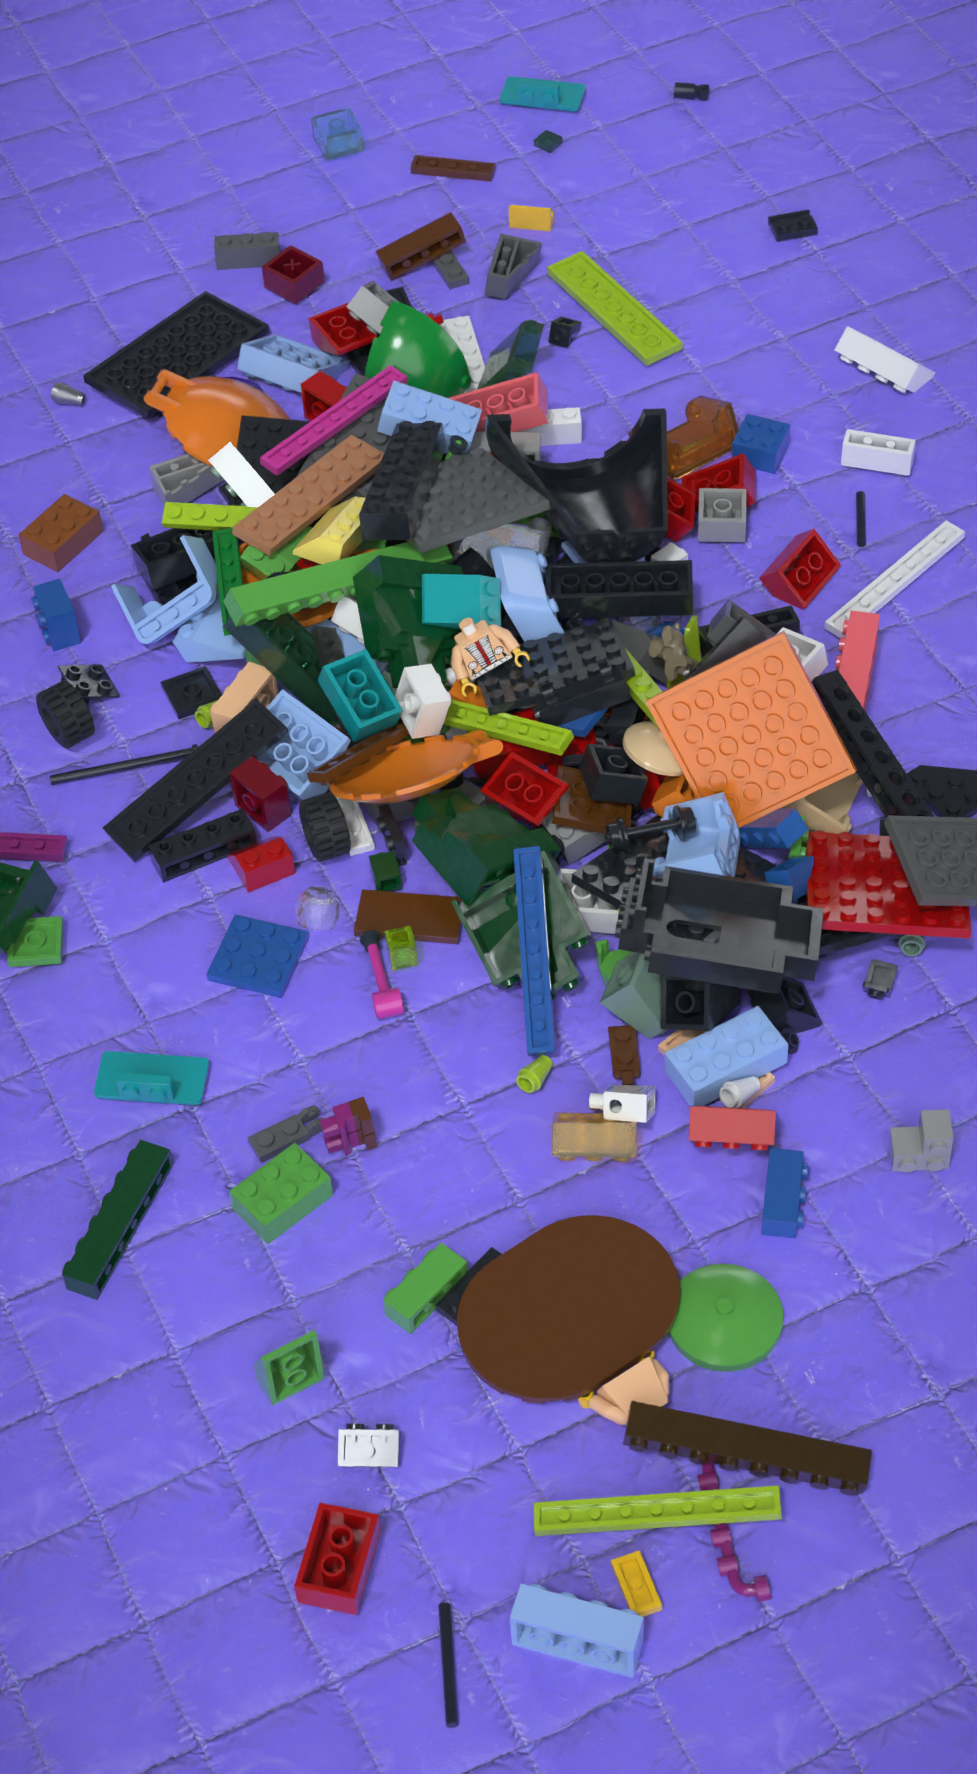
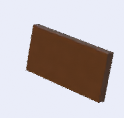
[354,889,463,944]

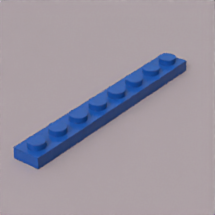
[513,846,556,1056]

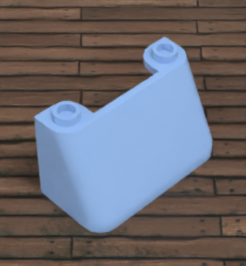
[653,792,740,880]

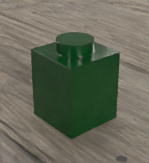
[369,851,402,892]

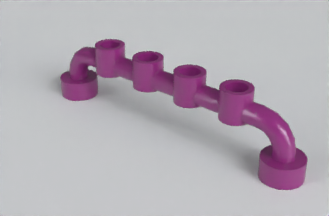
[697,1462,771,1602]

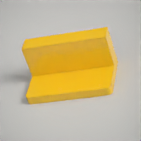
[509,205,555,231]

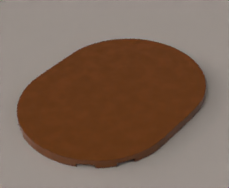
[457,1215,680,1404]

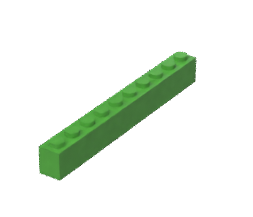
[223,542,453,626]

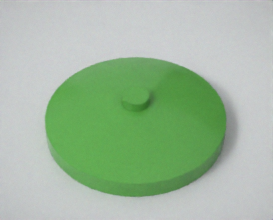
[668,1264,783,1372]

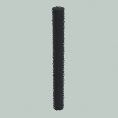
[438,1602,459,1728]

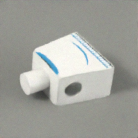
[589,1085,656,1123]

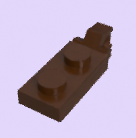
[608,1025,640,1085]

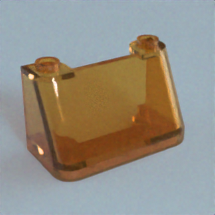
[628,395,739,479]

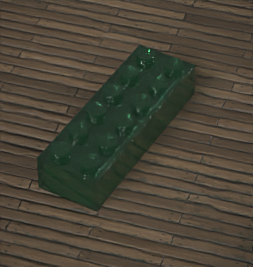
[223,612,338,726]

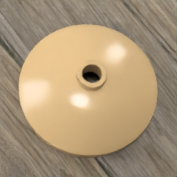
[622,721,684,776]

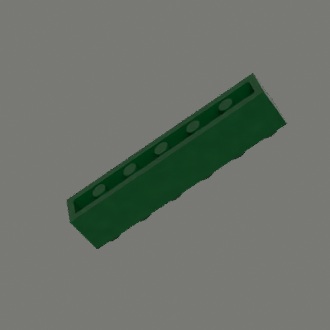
[62,1139,174,1300]

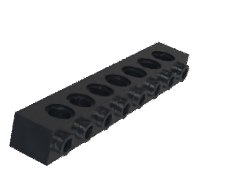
[811,670,935,818]

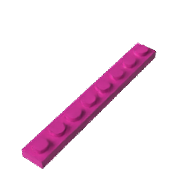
[260,365,407,476]

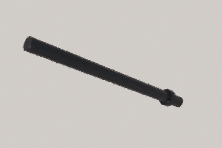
[50,744,199,785]

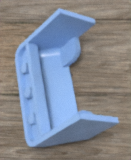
[111,535,218,644]
[490,545,564,642]

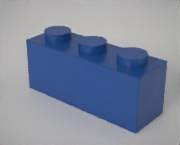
[739,808,809,849]
[761,1148,808,1238]

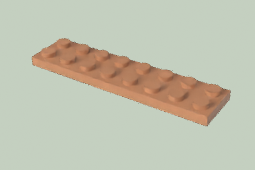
[232,434,384,556]

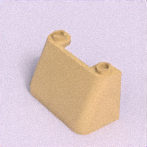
[782,773,863,834]

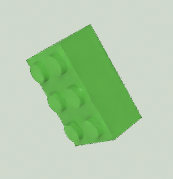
[229,1143,333,1244]

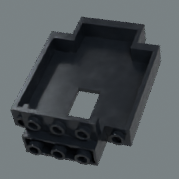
[614,858,824,994]

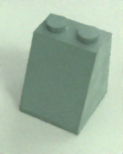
[599,952,667,1039]

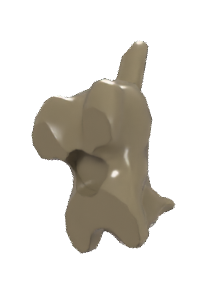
[648,622,698,681]

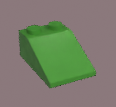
[240,526,312,580]
[253,1330,325,1406]

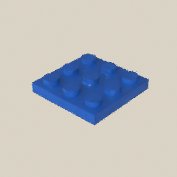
[206,914,309,998]

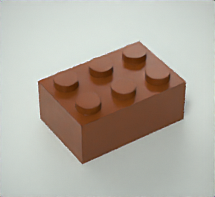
[18,494,103,572]

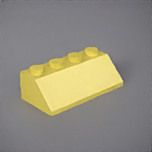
[293,496,365,564]

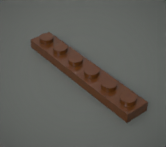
[307,718,410,785]

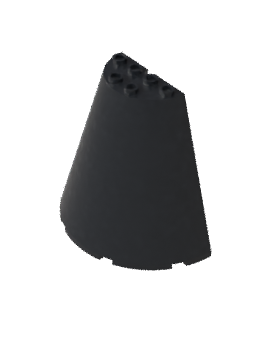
[485,408,668,563]

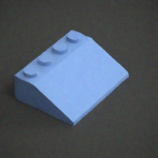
[237,334,350,395]
[173,589,259,663]
[257,689,351,801]

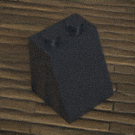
[660,975,741,1031]

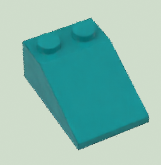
[422,574,501,629]

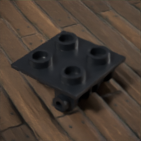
[58,664,120,706]

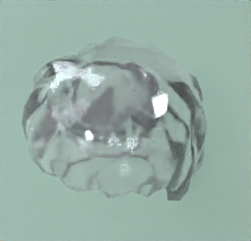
[295,885,341,930]

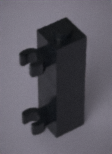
[533,658,632,727]
[594,671,651,746]

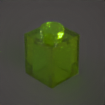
[384,926,418,971]

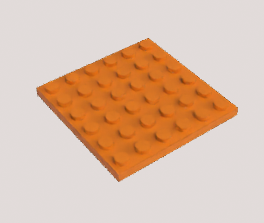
[645,631,857,828]

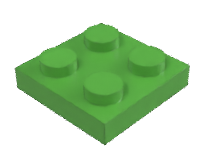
[7,916,64,967]

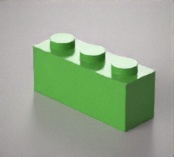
[383,1243,468,1334]

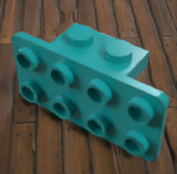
[500,76,586,112]
[94,1051,209,1105]

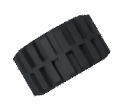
[36,680,95,749]
[299,792,351,862]

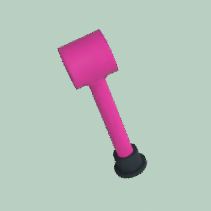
[360,930,404,1019]

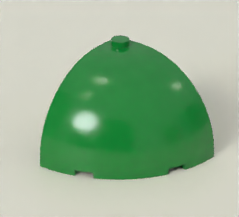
[365,301,471,398]

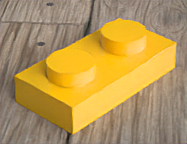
[611,1550,662,1617]

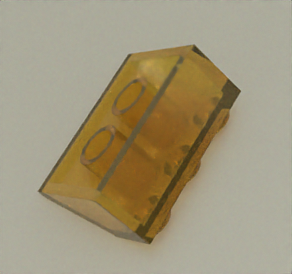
[552,1112,637,1162]

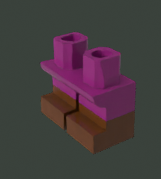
[320,1096,378,1156]

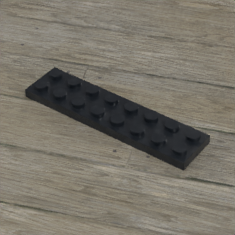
[102,698,289,862]

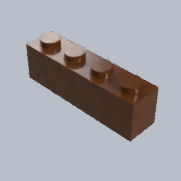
[375,212,467,281]

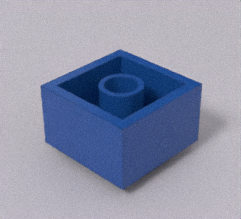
[732,414,791,474]
[31,578,81,652]

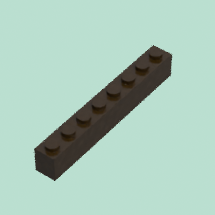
[623,1401,872,1496]

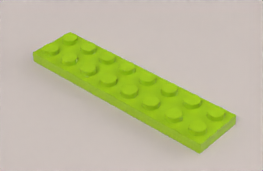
[547,251,683,366]

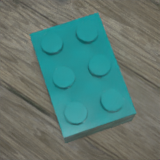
[317,649,403,742]

